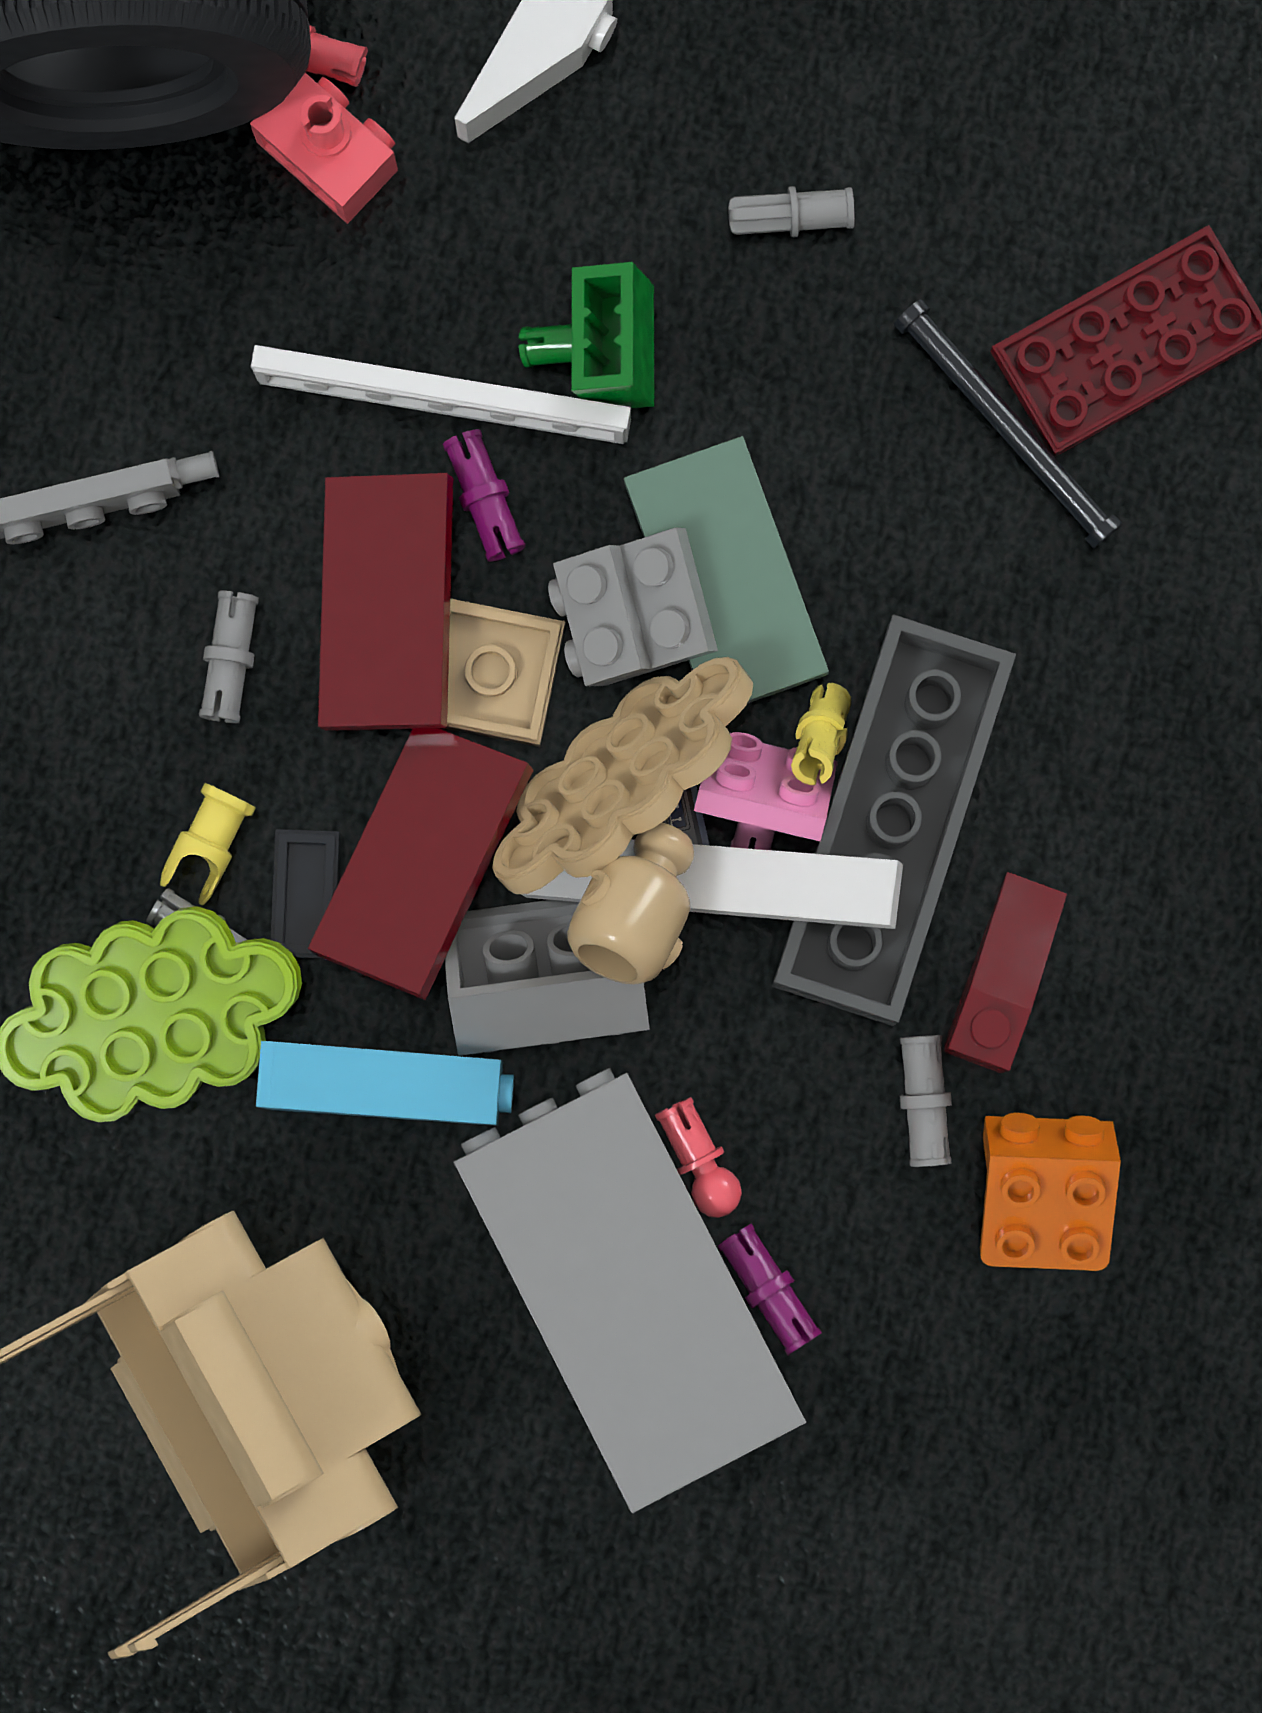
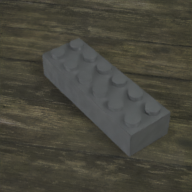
[772,615,1016,1026]

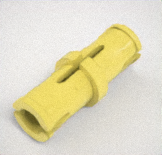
[791,683,852,785]

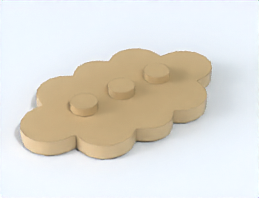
[492,657,753,894]

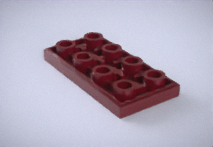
[990,225,1262,457]
[318,473,453,731]
[308,728,533,1000]

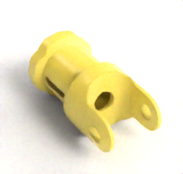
[160,783,256,905]

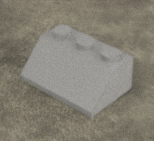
[445,900,650,1056]

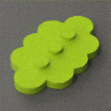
[0,906,302,1122]

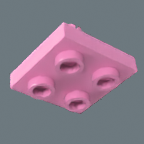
[694,732,837,850]

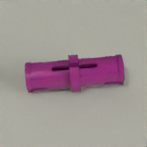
[443,429,526,562]
[718,1224,822,1355]

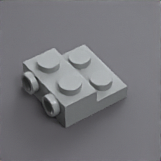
[548,527,718,686]

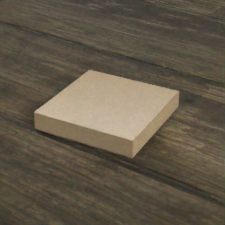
[446,599,565,747]

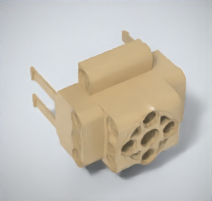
[0,1211,421,1660]

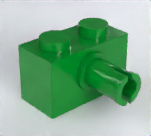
[519,262,654,408]

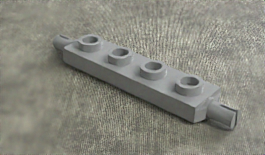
[0,451,219,544]

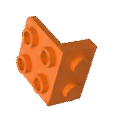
[980,1113,1121,1271]

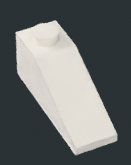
[455,0,617,143]

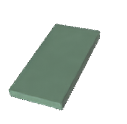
[624,436,829,704]

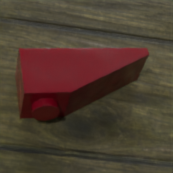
[942,872,1067,1073]

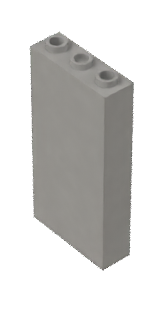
[454,1068,806,1513]

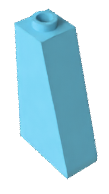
[256,1041,514,1126]

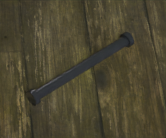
[894,299,1122,549]

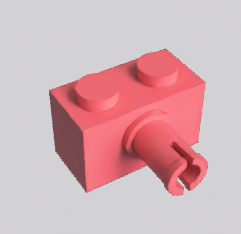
[250,73,398,224]

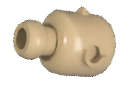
[567,823,694,984]

